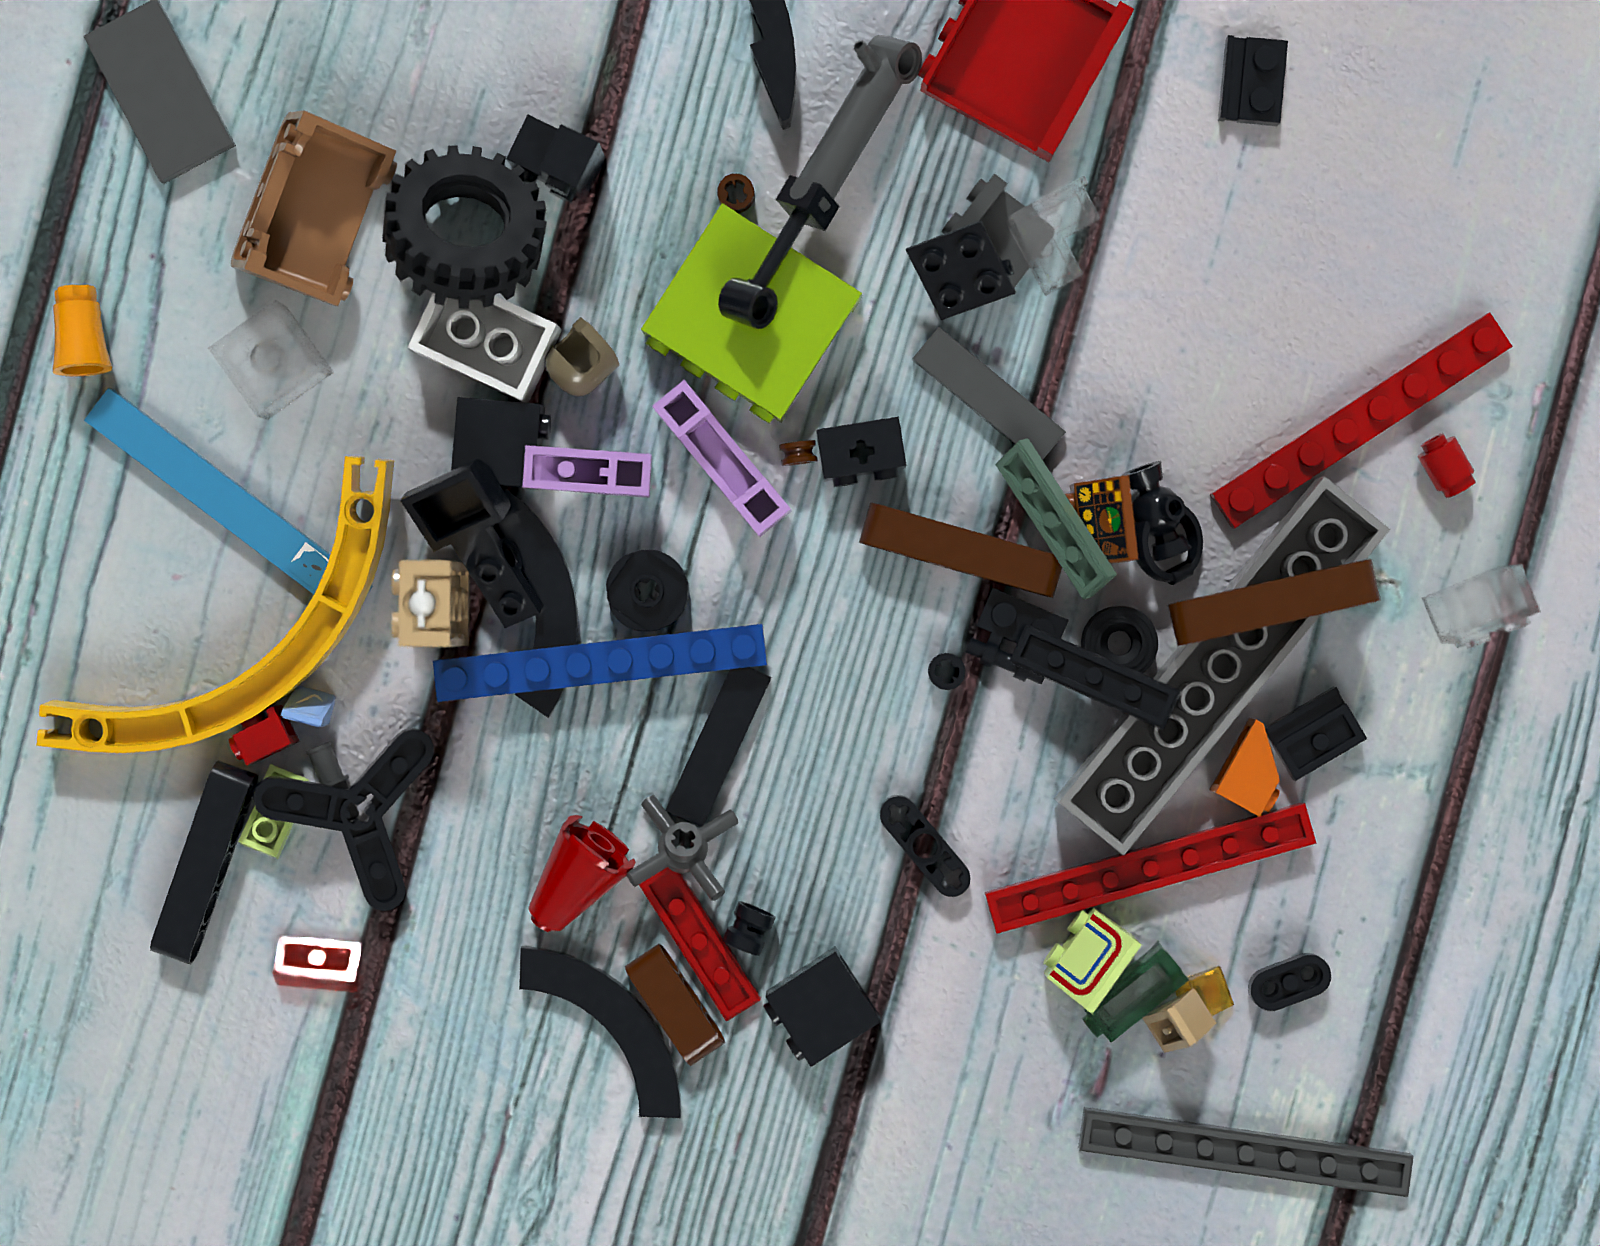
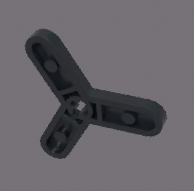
[253,728,434,911]

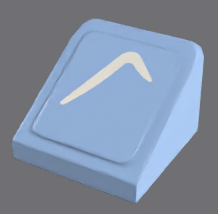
[281,686,336,727]

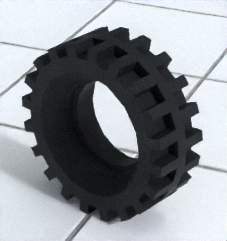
[382,145,547,309]

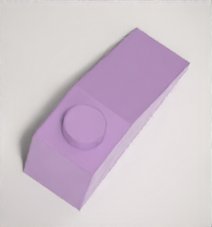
[523,445,652,498]

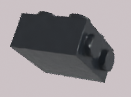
[451,397,551,490]
[763,946,881,1067]

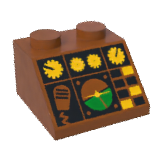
[1065,475,1138,564]

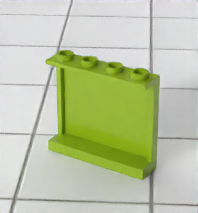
[641,203,862,424]

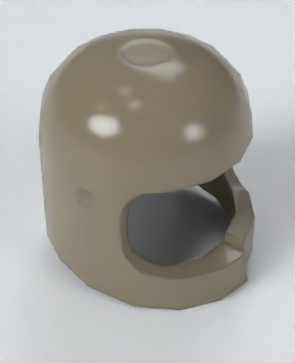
[545,317,620,397]

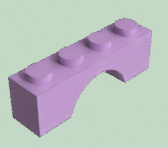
[652,380,791,537]

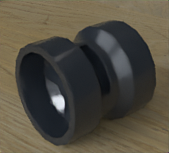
[722,901,776,956]

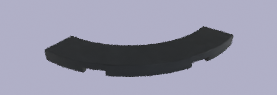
[492,489,578,718]
[519,946,681,1118]

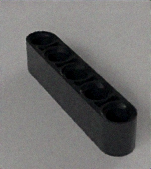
[150,760,258,965]

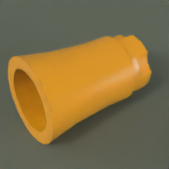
[52,284,112,377]

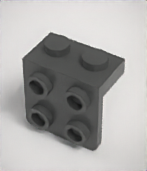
[941,173,1054,288]

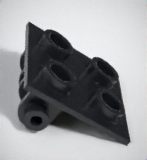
[906,220,1016,320]

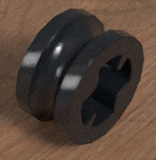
[928,653,966,690]

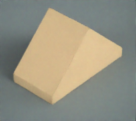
[1142,988,1217,1053]

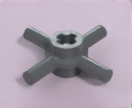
[626,795,739,901]

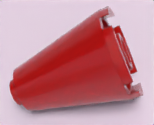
[528,815,636,932]

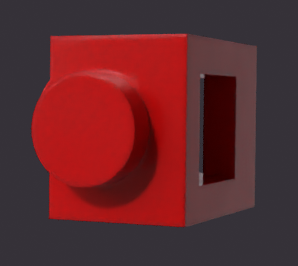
[229,705,300,765]

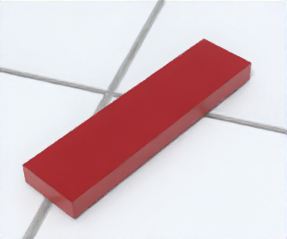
[639,867,762,1022]

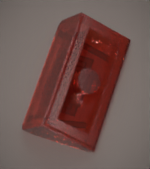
[272,936,362,992]

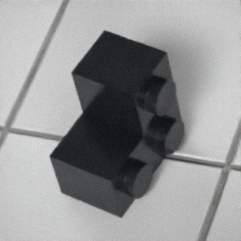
[506,114,606,203]

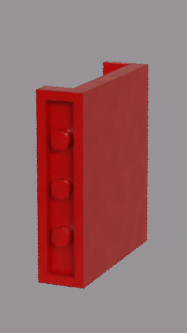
[918,0,1134,162]

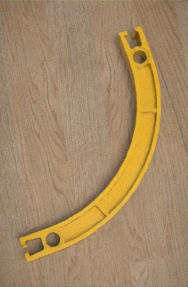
[36,456,394,753]

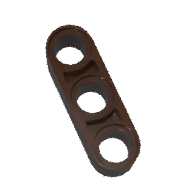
[625,943,726,1066]

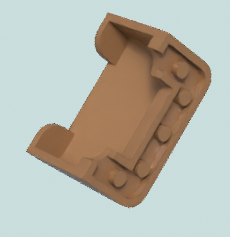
[231,110,397,306]

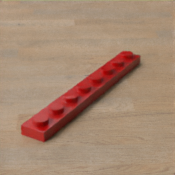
[1210,312,1513,529]
[984,802,1316,934]

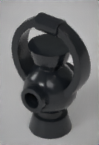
[1122,461,1203,585]

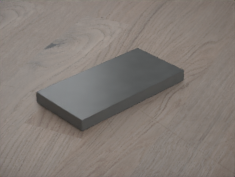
[83,0,236,184]

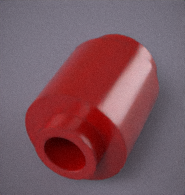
[1418,433,1476,498]

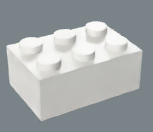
[408,293,562,403]

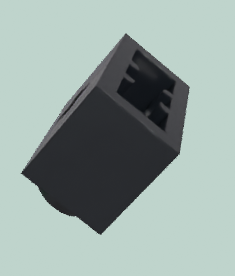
[816,416,907,487]

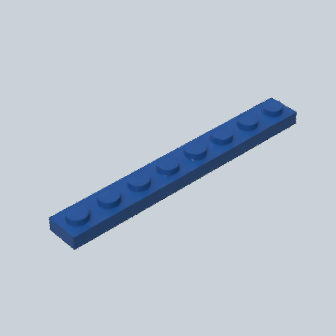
[432,624,767,702]

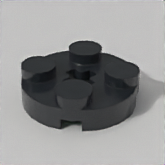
[606,550,689,631]

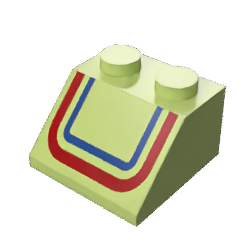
[1043,907,1142,1014]

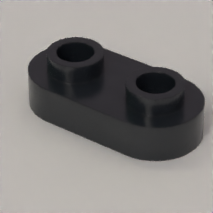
[1248,953,1331,1011]

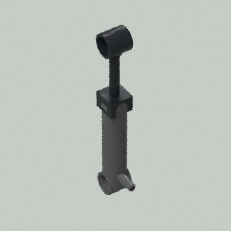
[718,35,922,329]

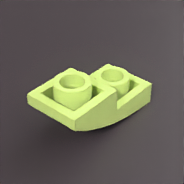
[238,764,309,859]

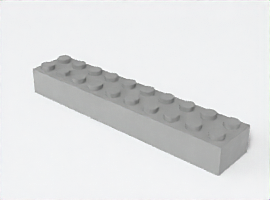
[1054,476,1390,855]

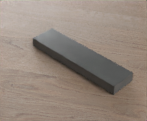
[912,327,1066,460]

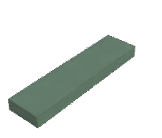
[995,438,1117,600]

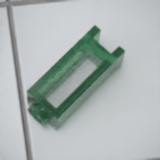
[1082,941,1189,1043]

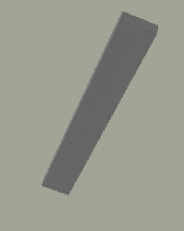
[1078,1107,1414,1197]

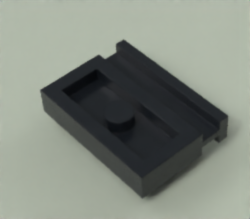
[1218,35,1288,126]
[1265,687,1367,781]

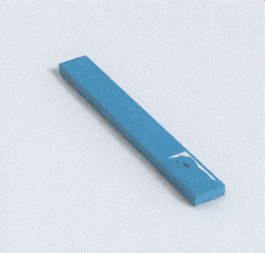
[84,388,373,594]

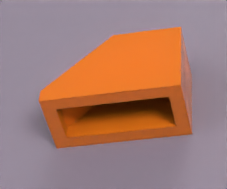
[1209,718,1280,817]

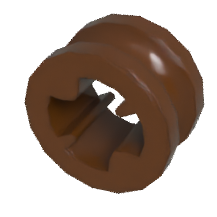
[717,173,755,213]
[779,440,818,466]

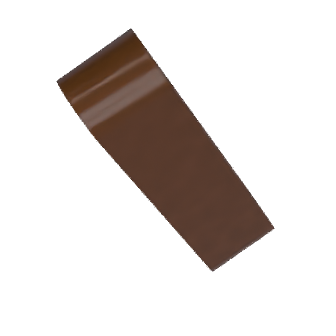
[859,503,1062,598]
[1168,559,1381,646]

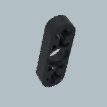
[880,795,971,897]

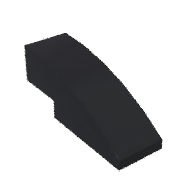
[749,0,796,130]

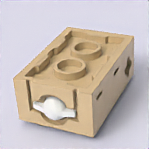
[391,560,470,647]

